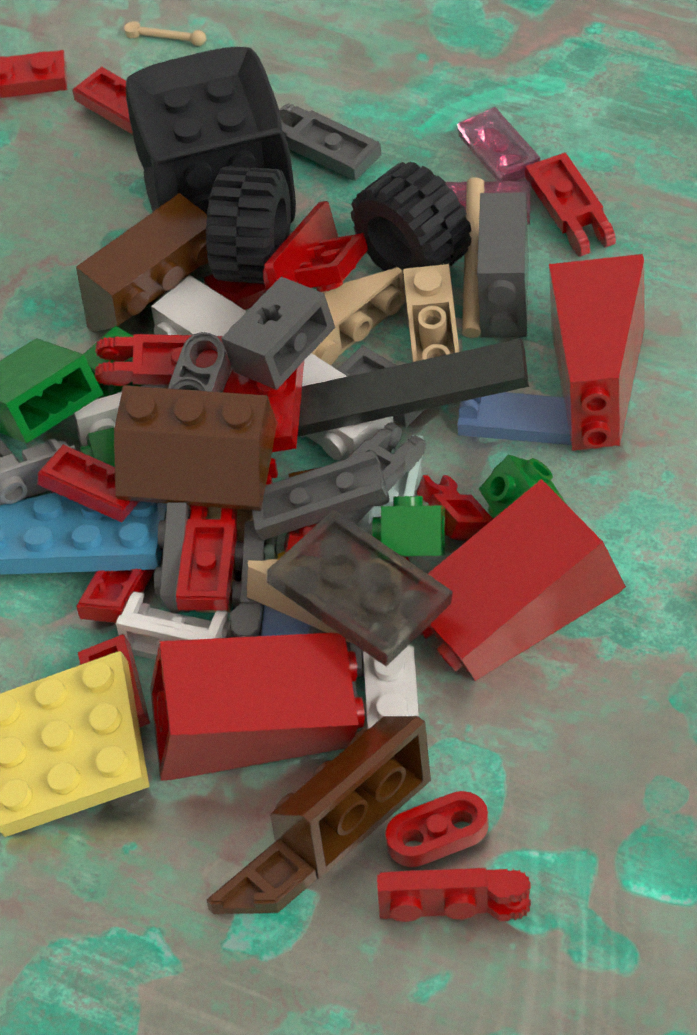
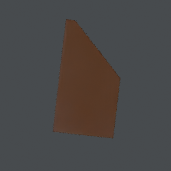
[206,839,317,914]

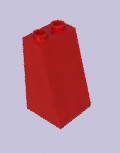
[549,254,645,451]
[403,479,626,681]
[150,632,364,781]

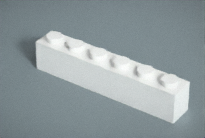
[151,275,394,460]

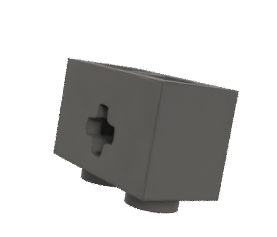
[221,277,336,390]

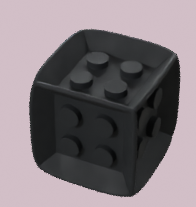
[126,47,296,224]

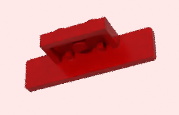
[263,201,368,292]

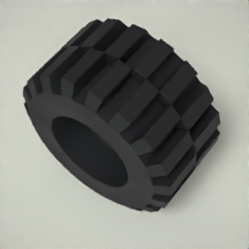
[351,162,472,278]
[206,166,291,284]

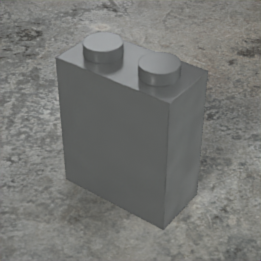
[477,192,529,338]

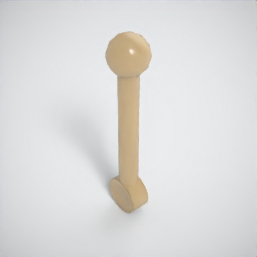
[124,21,206,46]

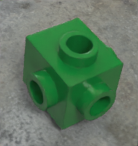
[479,454,566,519]

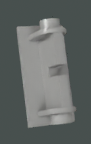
[0,439,76,505]

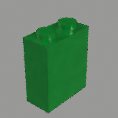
[0,338,103,444]

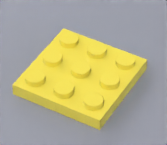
[0,651,150,837]

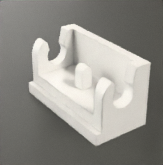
[116,591,232,660]

